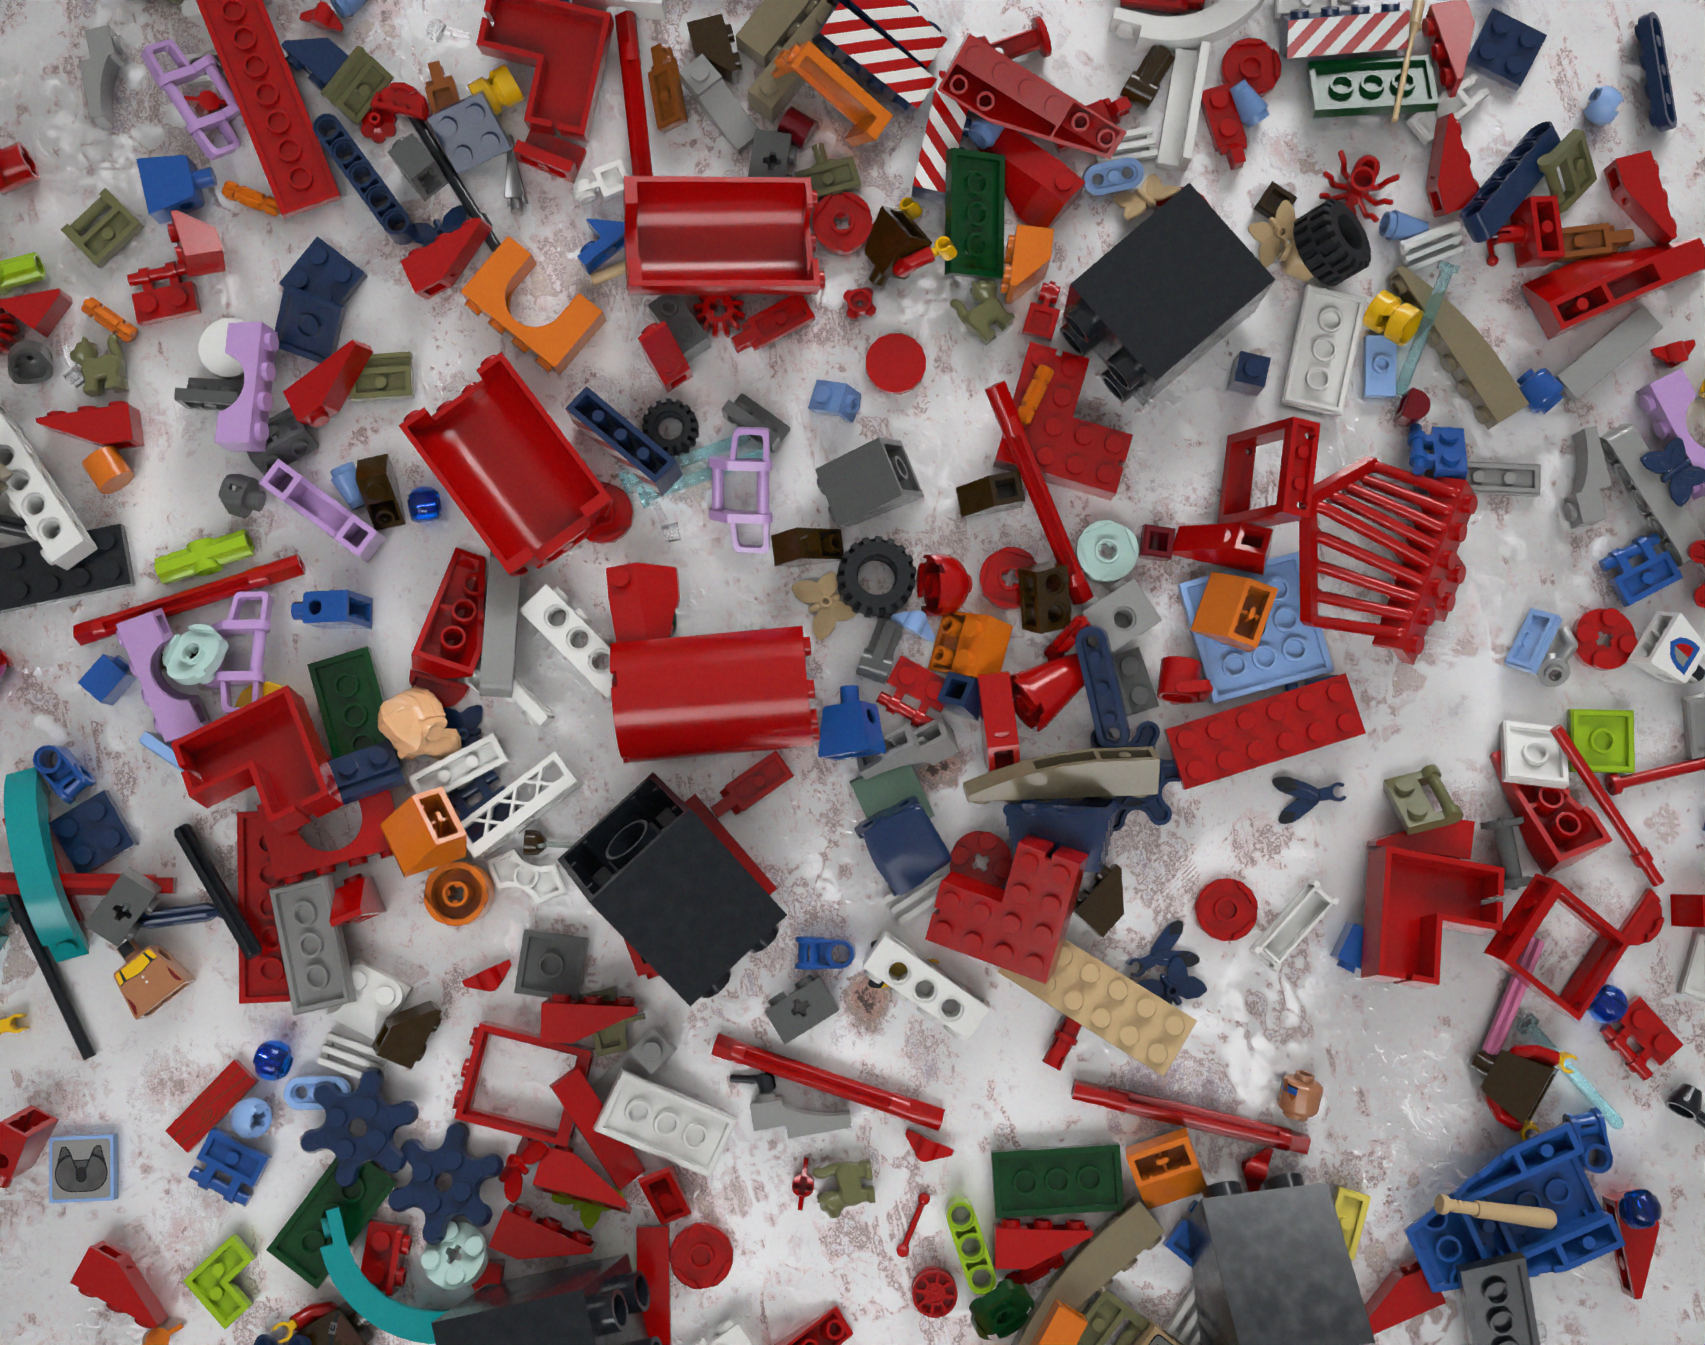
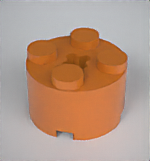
[423,862,495,926]

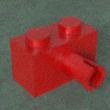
[1489,195,1565,268]

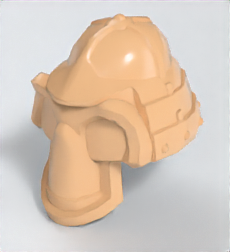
[378,686,462,760]

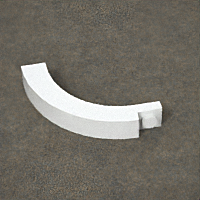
[1108,0,1264,53]

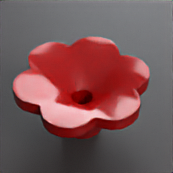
[361,108,397,144]

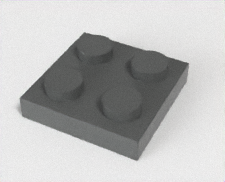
[514,929,589,999]

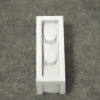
[408,733,511,794]
[1249,879,1340,972]

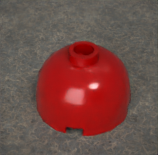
[916,554,972,616]

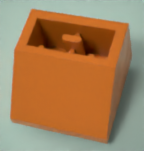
[1000,224,1054,304]
[1190,572,1278,652]
[928,611,1013,680]
[380,786,467,878]
[1125,1127,1208,1210]

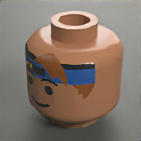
[1277,1070,1323,1121]

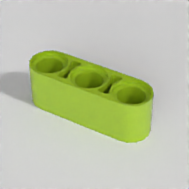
[945,1196,996,1295]

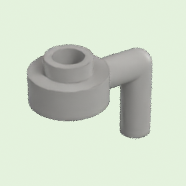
[1536,627,1578,687]

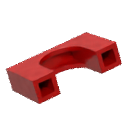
[256,789,396,885]

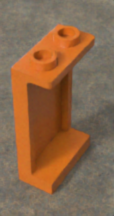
[771,41,893,147]

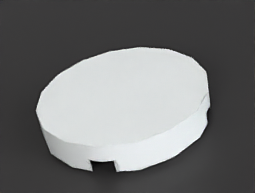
[198,318,245,380]

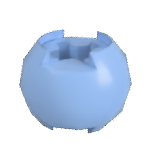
[1583,86,1624,125]
[230,1097,273,1139]

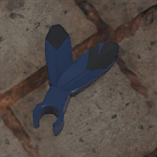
[1272,776,1347,824]
[1125,920,1200,977]

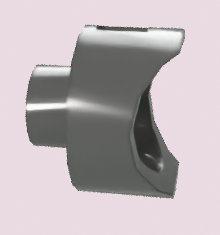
[8,340,53,384]
[218,474,266,519]

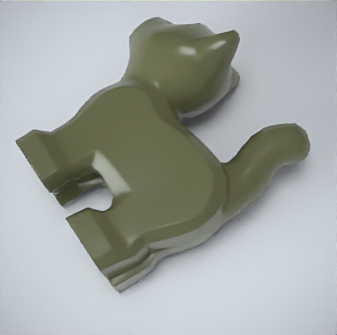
[950,280,1015,346]
[70,334,129,397]
[813,1159,876,1218]

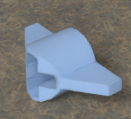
[889,610,935,643]

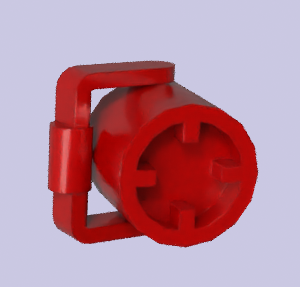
[0,142,40,194]
[1157,656,1213,705]

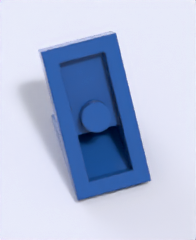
[577,219,624,275]

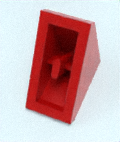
[0,288,73,338]

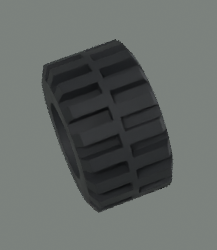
[1293,199,1371,287]
[836,536,916,619]

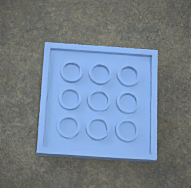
[1177,551,1334,704]

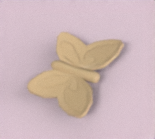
[1113,174,1181,221]
[1248,200,1297,268]
[791,572,856,640]

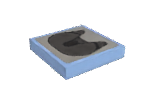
[49,1133,118,1203]

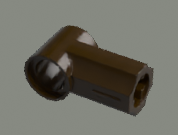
[1120,45,1175,110]

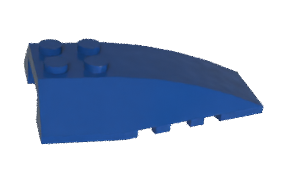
[1404,1122,1626,1293]

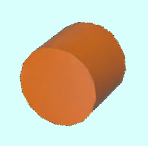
[82,446,134,494]

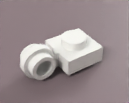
[572,159,628,205]

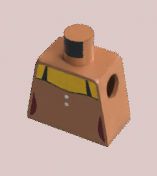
[114,938,196,1020]

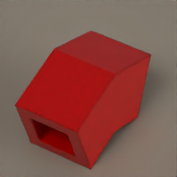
[471,1258,505,1291]

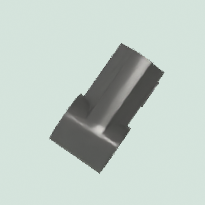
[855,617,904,685]

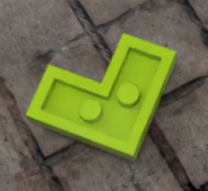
[183,1233,257,1330]

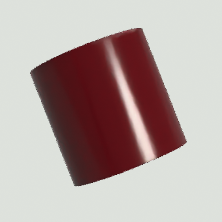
[777,106,819,150]
[1393,387,1431,427]
[1139,524,1175,561]

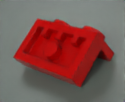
[361,1219,413,1297]

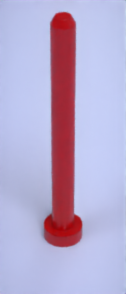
[1604,757,1705,796]

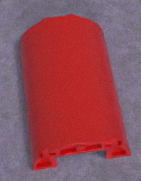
[623,176,825,295]
[398,352,613,577]
[610,626,820,764]

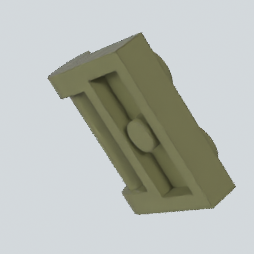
[1537,129,1597,213]
[61,188,144,268]
[1383,764,1464,835]
[1077,1289,1150,1345]

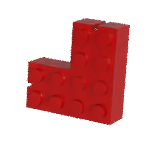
[476,0,614,143]
[993,341,1133,501]
[171,685,344,834]
[925,833,1089,984]
[1361,846,1505,989]

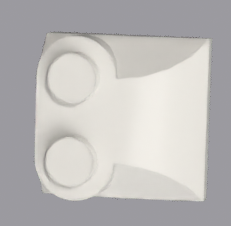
[326,957,414,1040]

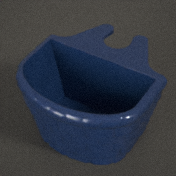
[1003,797,1119,873]

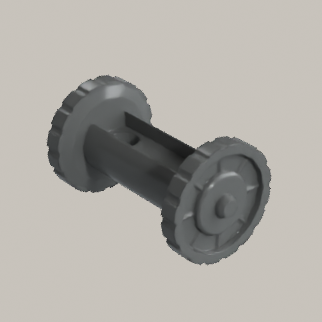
[1480,816,1533,890]

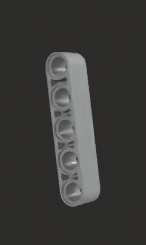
[1599,422,1705,567]
[479,551,521,698]

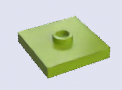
[1567,709,1635,773]

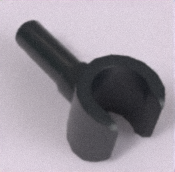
[730,1072,776,1093]

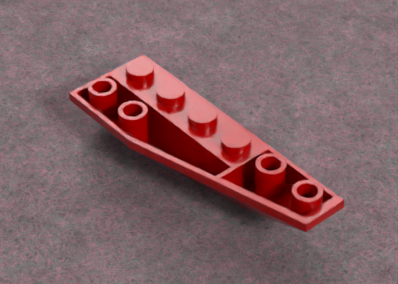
[937,32,1127,159]
[1521,238,1705,340]

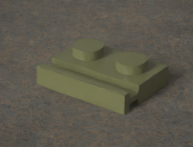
[320,46,394,125]
[350,351,415,402]

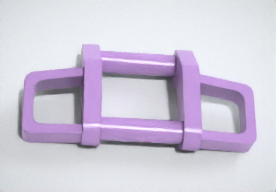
[141,39,241,160]
[708,427,772,553]
[204,591,273,714]

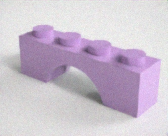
[215,322,279,452]
[1636,368,1705,500]
[259,459,387,563]
[116,608,210,743]

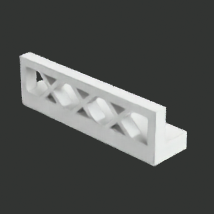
[1156,41,1211,172]
[461,751,583,861]

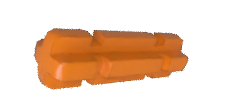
[222,180,280,217]
[81,297,138,343]
[1017,364,1054,425]

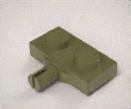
[794,143,861,201]
[583,986,645,1057]

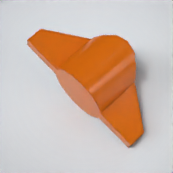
[142,1323,184,1345]

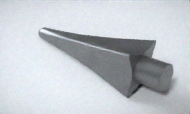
[504,135,529,215]

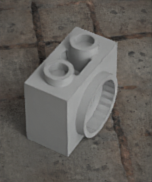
[1079,578,1162,653]

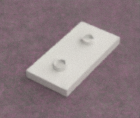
[1280,284,1367,417]
[593,1068,737,1178]

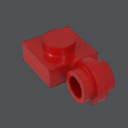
[1022,281,1061,342]

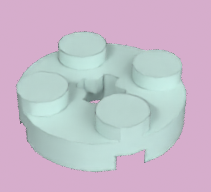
[1075,520,1139,583]
[162,624,229,685]
[421,1221,489,1291]

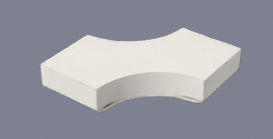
[485,848,569,906]

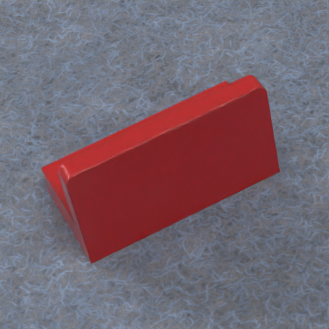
[513,129,587,184]

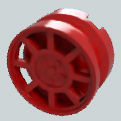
[911,1266,958,1318]

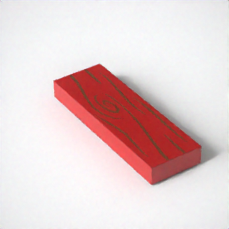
[165,1059,259,1153]

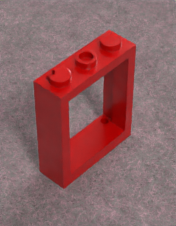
[1217,416,1321,527]
[1483,873,1631,1021]
[452,1021,595,1147]

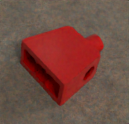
[0,1105,59,1188]

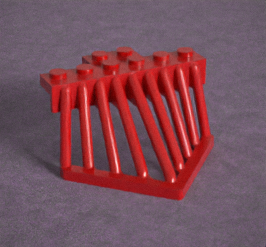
[1299,456,1478,665]

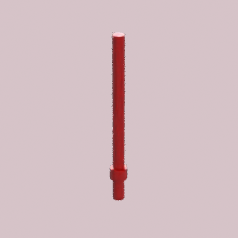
[1550,724,1664,887]

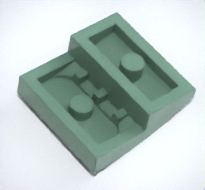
[849,765,935,818]

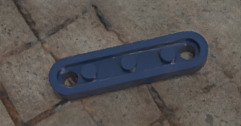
[1634,11,1677,132]
[1075,625,1130,748]

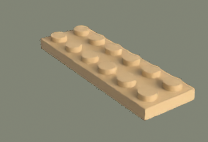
[998,939,1197,1077]

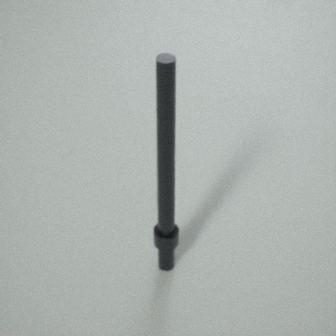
[408,117,501,252]
[5,894,96,1060]

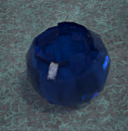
[407,486,442,525]
[1587,984,1629,1024]
[253,1040,293,1081]
[1617,1189,1662,1229]

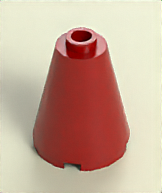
[1010,653,1085,732]

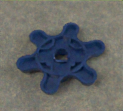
[1090,721,1180,832]
[300,1067,419,1188]
[388,1122,504,1245]

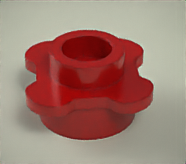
[843,287,876,320]

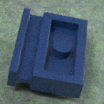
[328,740,406,805]

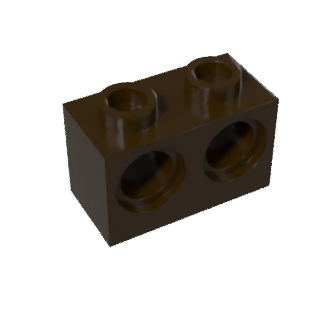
[1018,561,1072,634]

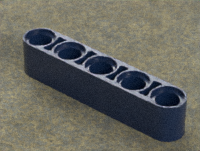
[313,113,417,245]
[1459,121,1561,243]

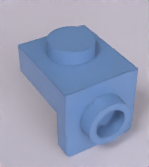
[808,379,861,423]

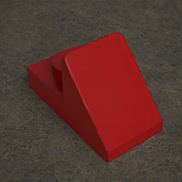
[638,1165,692,1225]

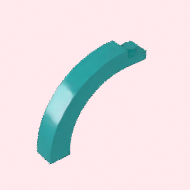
[4,767,90,963]
[320,1206,452,1344]

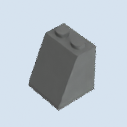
[815,437,924,527]

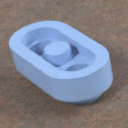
[1082,157,1144,195]
[284,1075,351,1110]

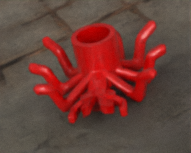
[1319,150,1400,223]

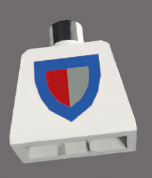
[1628,611,1705,684]

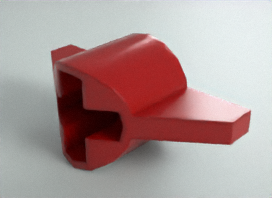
[299,1,344,33]
[184,90,228,117]
[1650,339,1696,368]
[462,959,512,992]
[905,1129,955,1162]
[1241,1147,1274,1192]
[792,1157,814,1210]

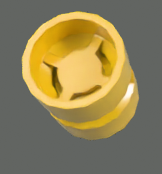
[467,64,525,116]
[1363,290,1423,347]

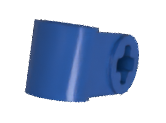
[33,745,96,804]
[794,936,856,970]
[1562,1107,1613,1173]

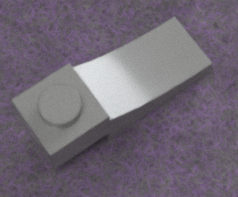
[79,25,127,131]
[679,53,759,154]
[1563,426,1612,529]
[856,716,960,780]
[591,1026,677,1105]
[750,1092,852,1139]

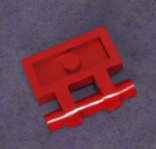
[127,261,201,327]
[876,655,945,728]
[1599,995,1683,1081]

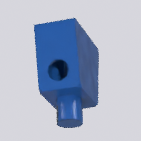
[136,155,217,224]
[291,590,373,629]
[818,685,886,761]

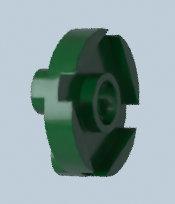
[969,1279,1035,1340]

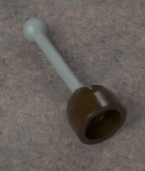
[523,830,575,855]

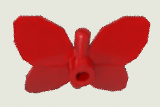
[498,1136,548,1203]

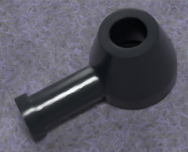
[1665,1083,1705,1129]

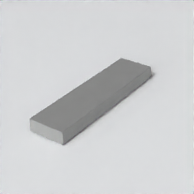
[1414,461,1541,497]

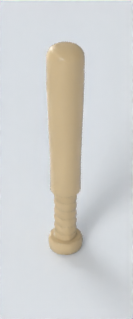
[1434,1194,1557,1229]

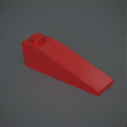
[976,127,1085,228]
[411,547,486,679]
[606,562,680,643]
[1489,750,1613,876]

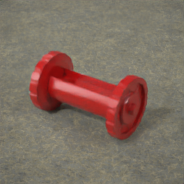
[978,16,1052,60]

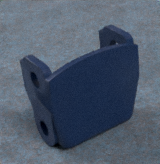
[854,796,952,897]

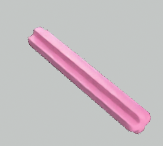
[1482,937,1544,1057]

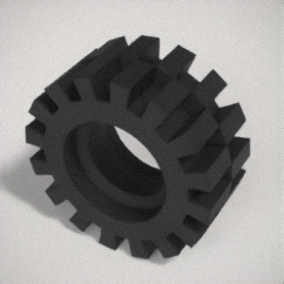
[641,398,699,458]

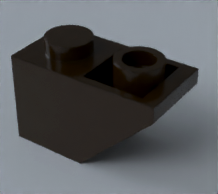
[687,14,743,84]
[355,454,406,531]
[956,470,1025,519]
[771,527,844,567]
[1072,864,1124,937]
[372,1001,442,1070]

